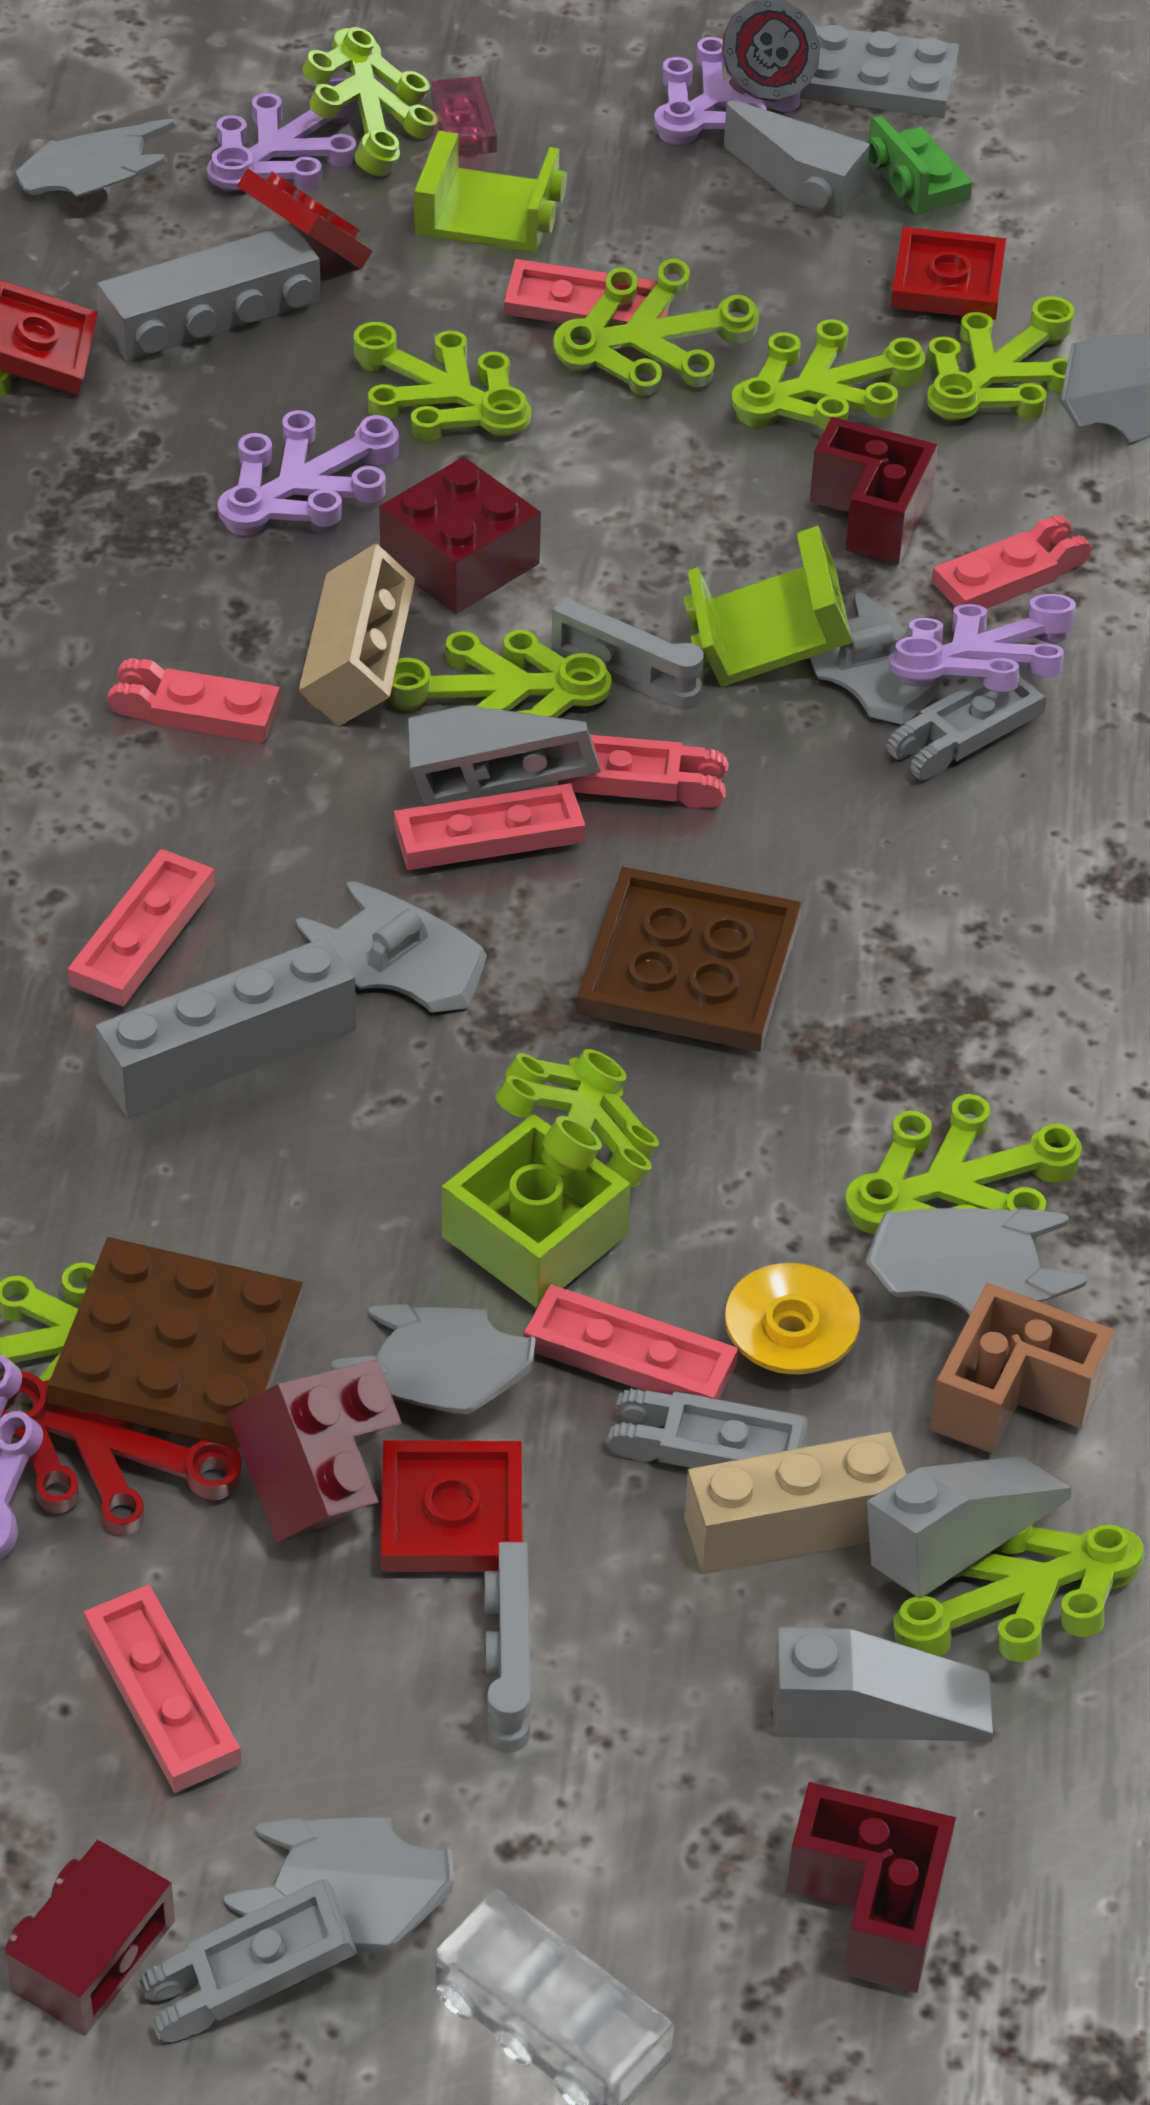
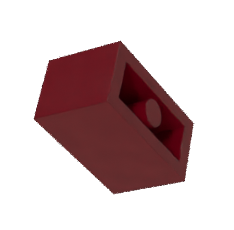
[5,1839,175,2036]

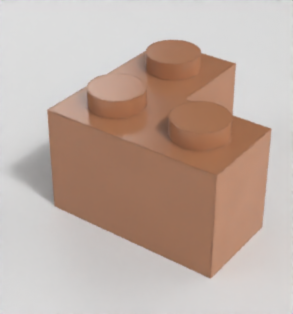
[929,1282,1115,1454]

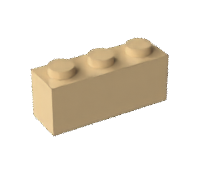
[298,543,415,727]
[684,1431,906,1575]

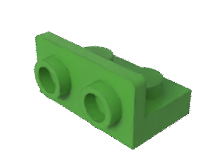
[866,115,973,215]

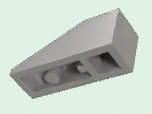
[724,99,870,219]
[408,705,601,806]
[867,1456,1071,1599]
[773,1627,993,1741]

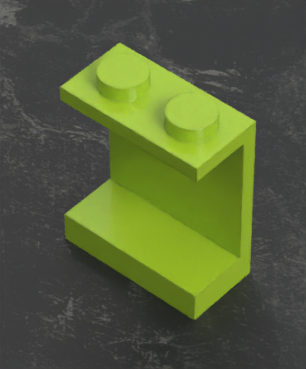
[414,131,567,253]
[684,525,853,687]

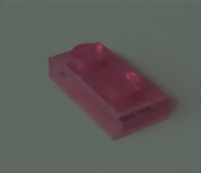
[431,76,497,158]

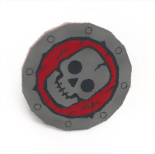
[721,0,820,101]

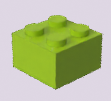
[442,1113,631,1308]

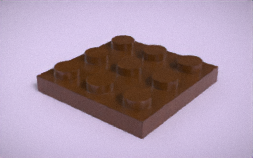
[577,866,802,1052]
[47,1237,303,1448]

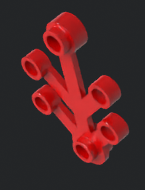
[0,1371,242,1536]

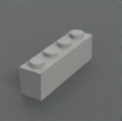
[97,224,321,362]
[95,937,356,1118]

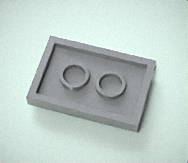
[800,25,959,118]

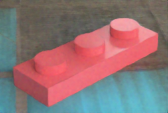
[504,259,670,327]
[394,783,585,870]
[67,849,216,1007]
[524,1284,738,1400]
[83,1584,241,1793]

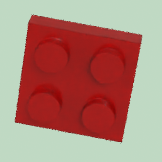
[237,168,373,269]
[890,227,1007,320]
[0,280,98,395]
[381,1440,523,1572]

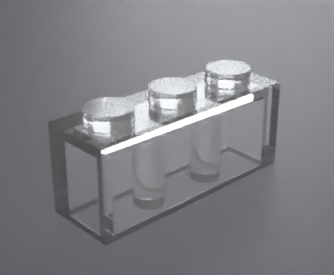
[436,1888,674,2105]

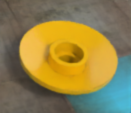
[725,1263,860,1374]

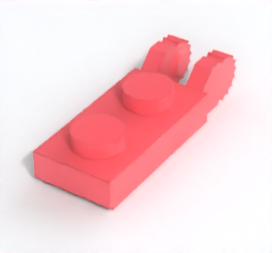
[932,514,1093,608]
[106,658,280,743]
[558,735,729,809]

